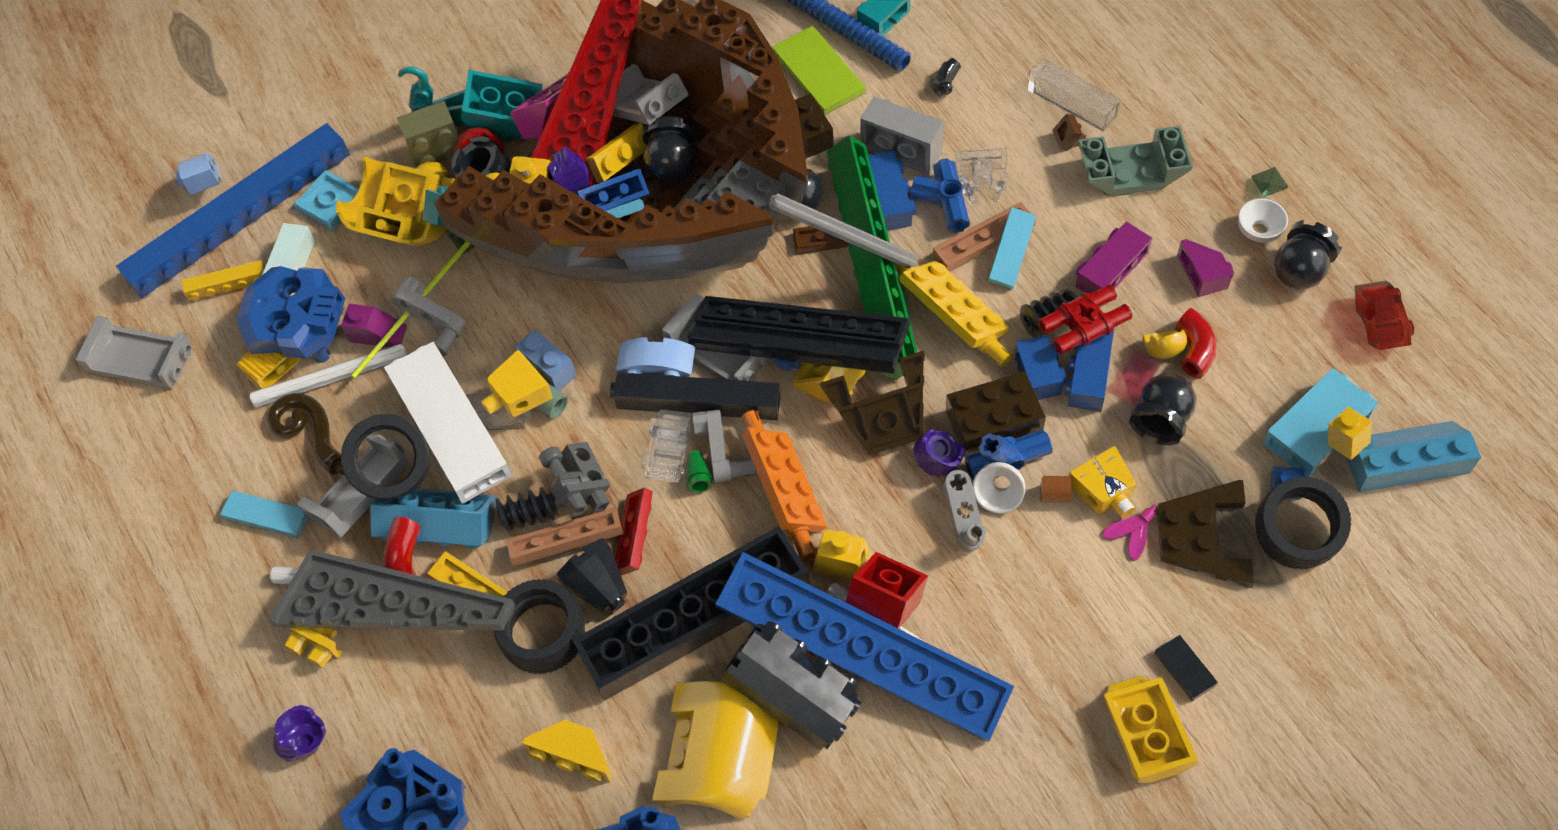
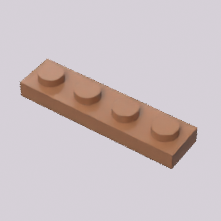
[933,202,1036,271]
[506,507,623,567]

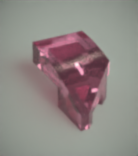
[1122,351,1160,405]

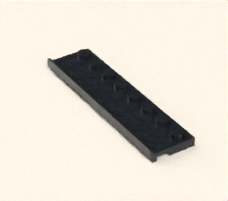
[687,296,910,374]

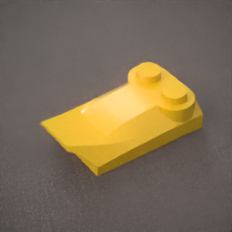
[1103,676,1199,783]

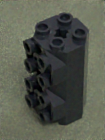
[721,621,862,750]

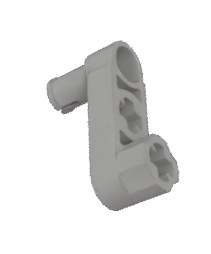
[392,276,466,356]
[693,410,756,483]
[942,470,986,552]

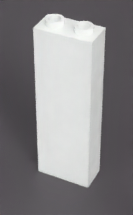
[384,342,512,504]

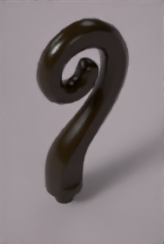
[267,393,344,476]

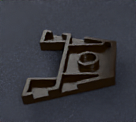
[819,351,925,455]
[1157,480,1254,588]

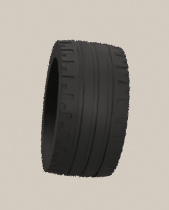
[341,414,430,500]
[1255,476,1351,569]
[494,579,585,674]

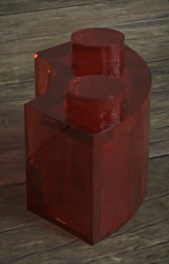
[1354,280,1414,350]

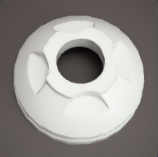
[1238,199,1288,243]
[973,462,1025,514]

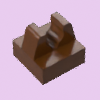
[1052,113,1086,150]

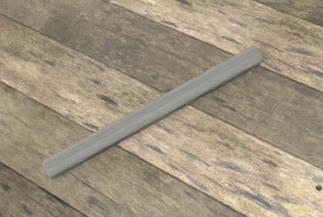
[769,194,918,269]

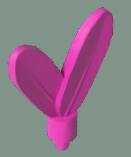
[1102,505,1157,560]

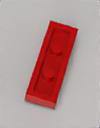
[615,488,653,575]

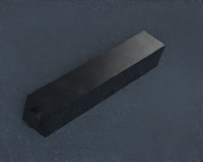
[610,372,781,420]

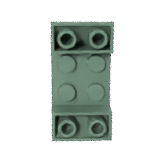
[1078,126,1193,196]

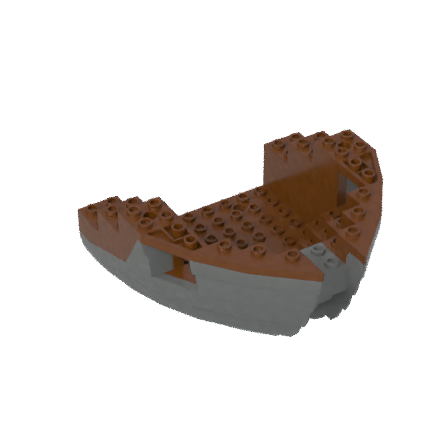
[434,0,808,283]

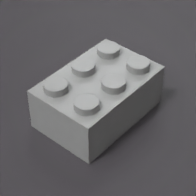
[860,97,944,176]

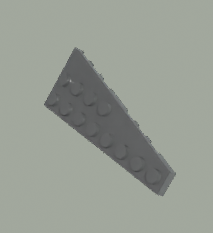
[268,549,515,631]

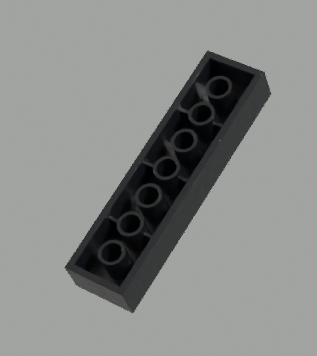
[572,526,810,701]

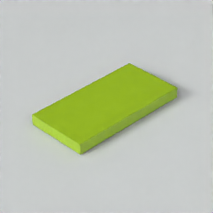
[772,26,866,115]

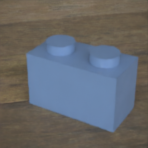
[515,329,577,391]

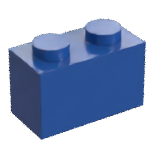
[1014,335,1066,400]

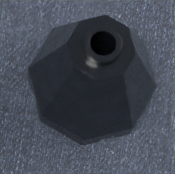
[556,538,628,613]

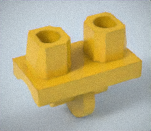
[284,628,343,668]

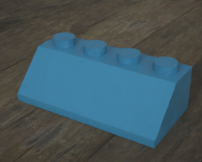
[1346,421,1481,492]
[370,488,498,548]

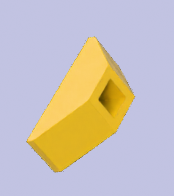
[522,720,613,782]

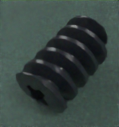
[1020,288,1077,336]
[495,485,558,532]

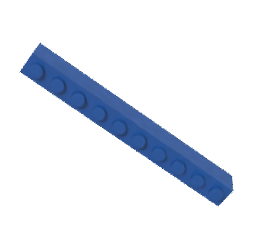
[116,123,350,299]

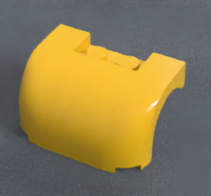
[336,156,456,246]
[652,681,778,819]

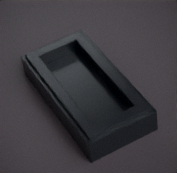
[1154,635,1218,702]

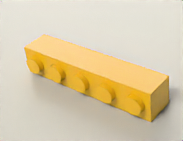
[182,260,265,301]

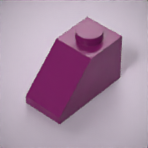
[1177,239,1234,297]
[341,303,407,347]

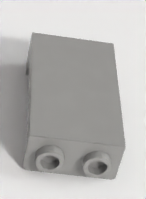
[612,64,689,125]
[662,293,771,381]
[75,316,193,390]
[296,434,410,537]

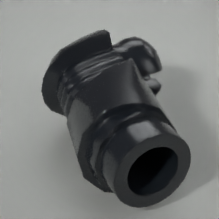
[931,58,961,96]

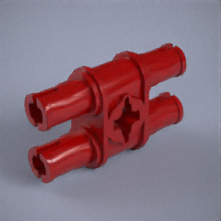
[1038,284,1133,355]

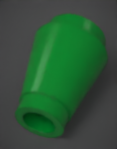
[685,450,713,493]

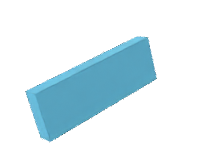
[987,207,1036,289]
[220,490,308,538]

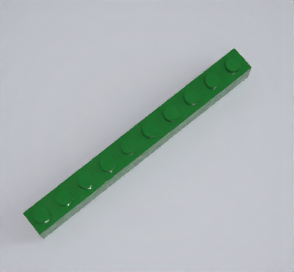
[826,136,917,380]

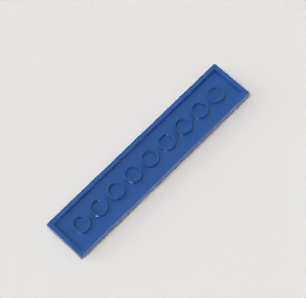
[716,552,1014,742]

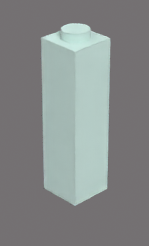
[262,223,315,296]

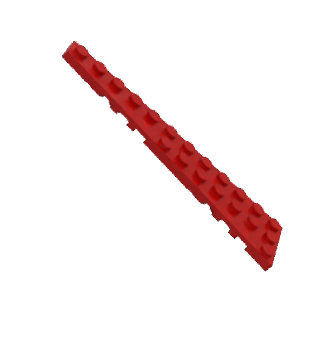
[531,0,642,187]

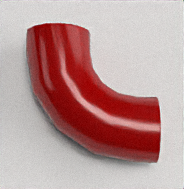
[1175,308,1217,379]
[383,516,421,575]

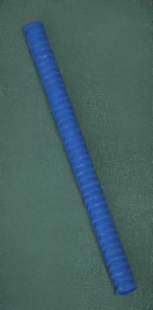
[787,0,911,72]

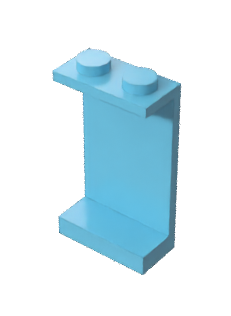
[1262,368,1379,477]

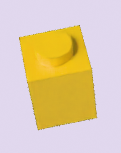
[1328,407,1372,460]

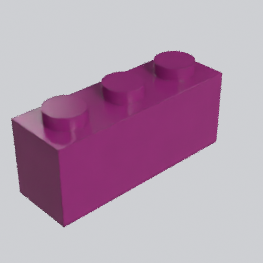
[1075,221,1152,293]

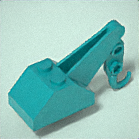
[398,67,543,142]

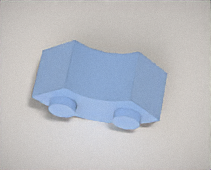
[175,152,222,195]
[616,337,695,377]

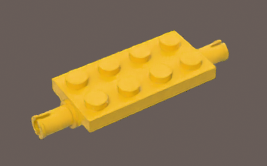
[895,260,1013,368]

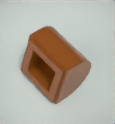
[1040,476,1072,503]

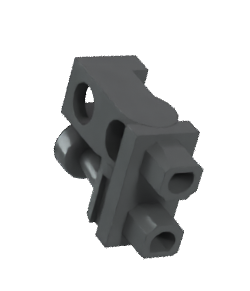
[539,442,611,517]

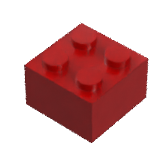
[845,552,929,629]

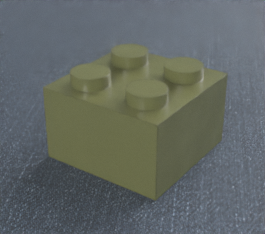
[397,101,458,167]

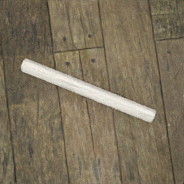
[250,344,407,407]

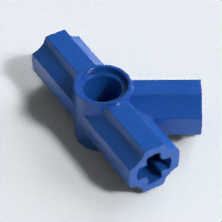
[911,158,970,233]
[965,429,1053,481]

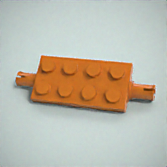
[741,410,827,562]

